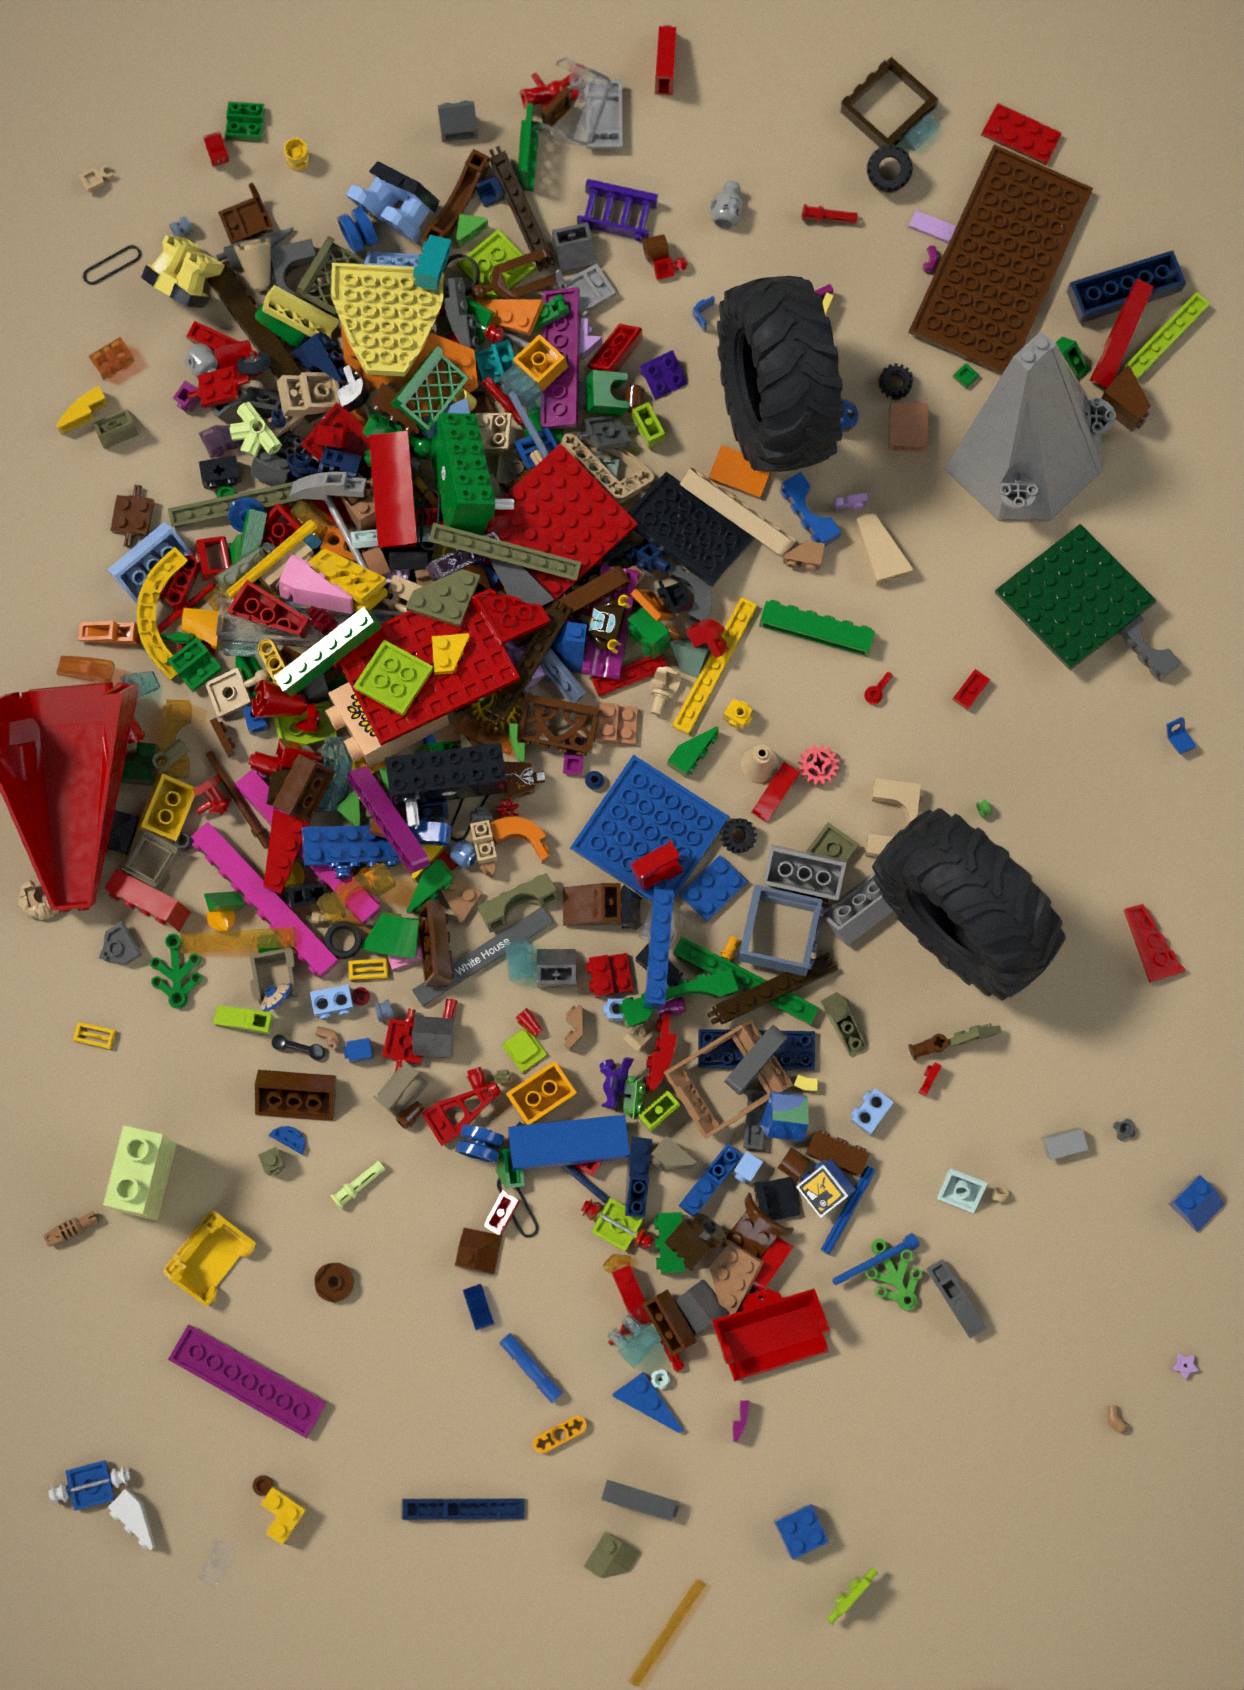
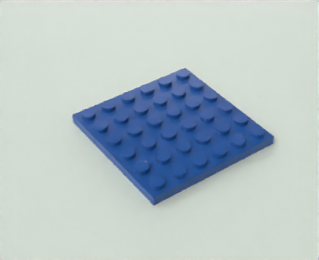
[570,754,729,902]

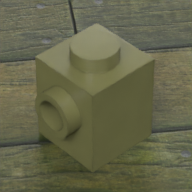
[258,1147,286,1176]

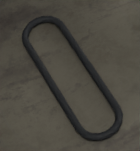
[83,245,141,285]
[420,488,441,551]
[497,1178,538,1238]

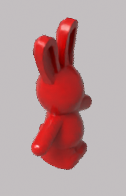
[520,72,585,114]

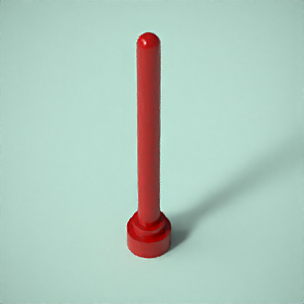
[157,583,216,634]

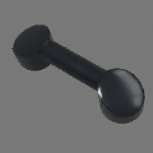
[271,1034,325,1061]

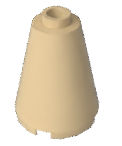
[234,238,271,291]
[740,744,778,783]

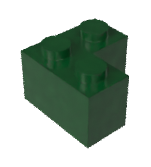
[121,742,160,786]

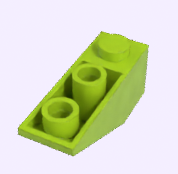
[213,1005,274,1035]

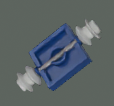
[48,1460,131,1511]

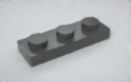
[743,1089,767,1150]

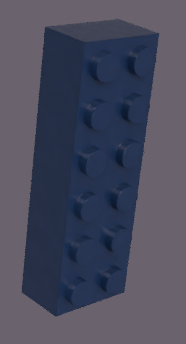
[1066,250,1186,324]

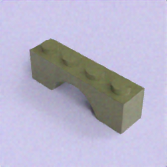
[477,873,559,933]

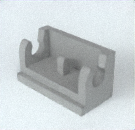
[1041,1127,1088,1160]

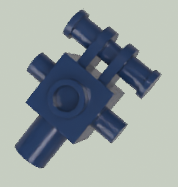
[624,539,672,574]

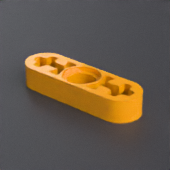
[533,1416,587,1453]

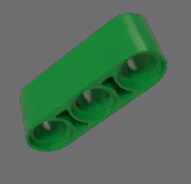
[255,303,308,347]

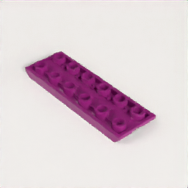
[582,565,639,680]

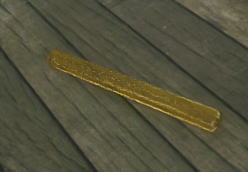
[630,1579,705,1687]

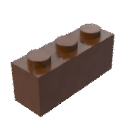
[805,1130,870,1177]
[642,1289,698,1357]

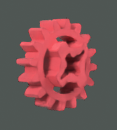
[798,744,839,786]

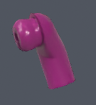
[923,245,938,273]

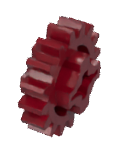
[306,605,339,636]

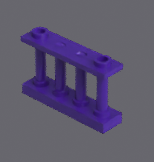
[577,179,658,242]

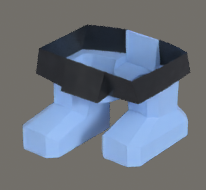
[345,161,440,243]

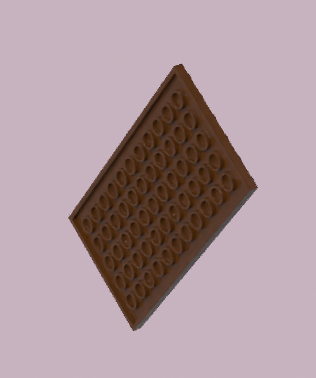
[908,144,1093,374]

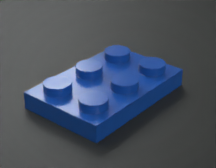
[679,855,747,923]

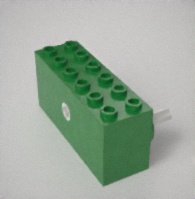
[431,413,514,536]

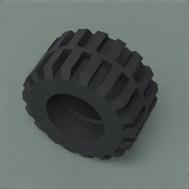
[867,145,913,192]

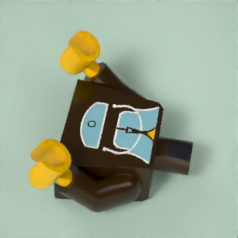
[578,595,631,654]

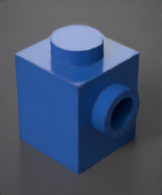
[243,703,269,734]

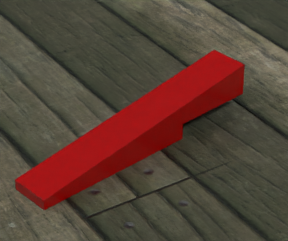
[1089,279,1153,389]

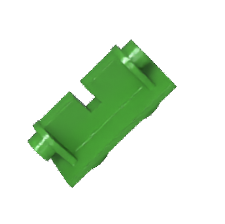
[623,1076,646,1119]

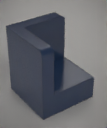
[476,176,504,207]

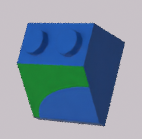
[760,1091,809,1141]

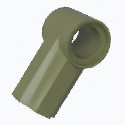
[153,738,190,774]

